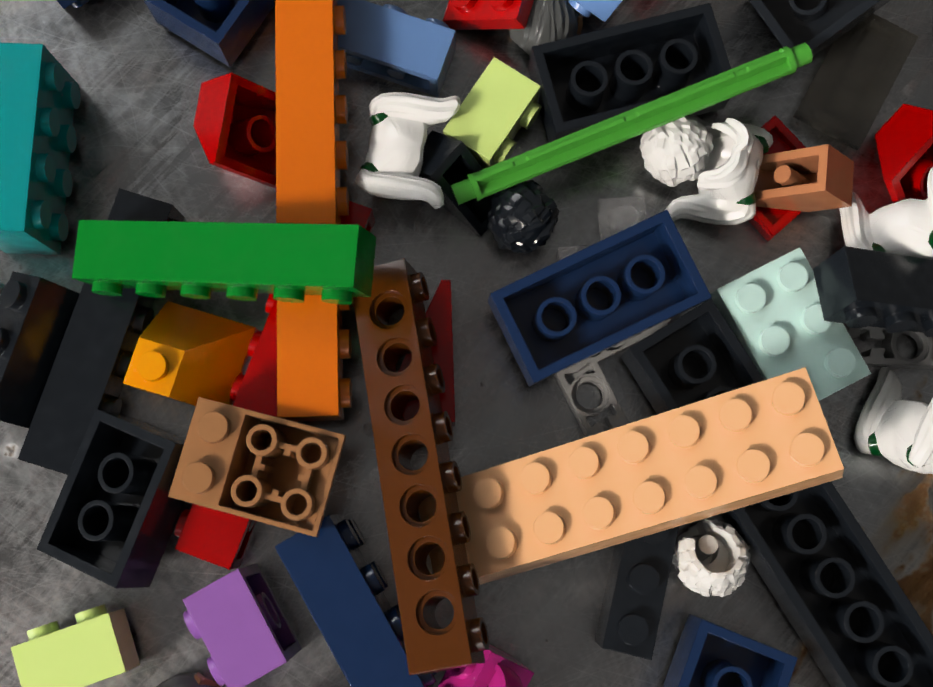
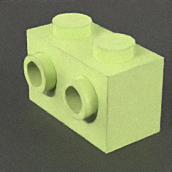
[443,57,542,169]
[10,604,141,687]

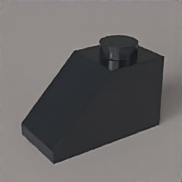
[419,130,496,236]

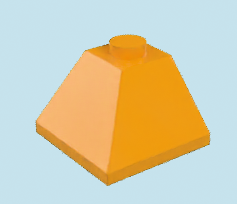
[123,301,257,407]

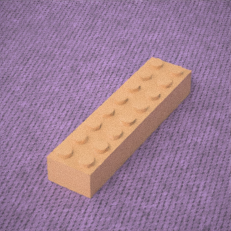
[419,367,844,585]

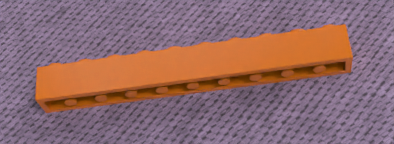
[275,0,352,422]

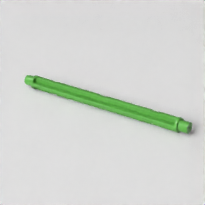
[451,42,813,205]

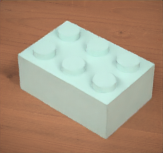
[706,247,872,401]

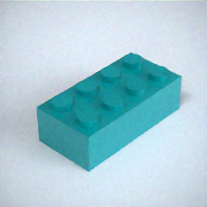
[0,43,81,255]

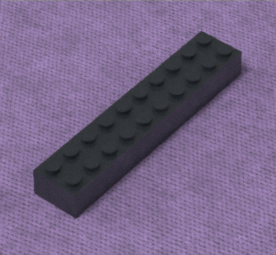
[621,298,933,687]

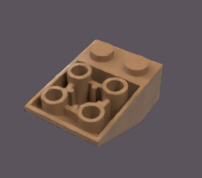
[168,397,346,537]

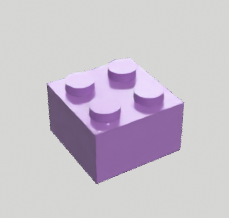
[183,564,302,687]

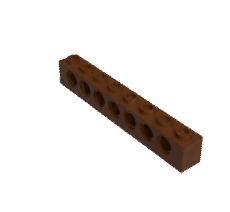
[353,258,489,675]

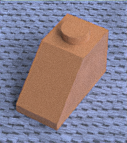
[754,144,854,212]

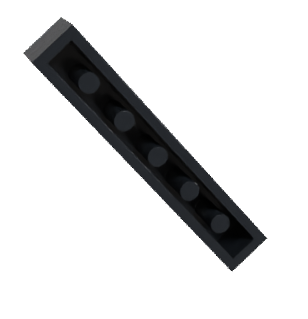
[18,188,185,475]

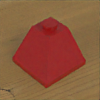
[193,72,276,189]
[875,103,933,203]

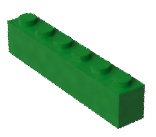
[72,220,376,305]

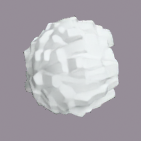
[640,116,714,187]
[672,517,751,597]

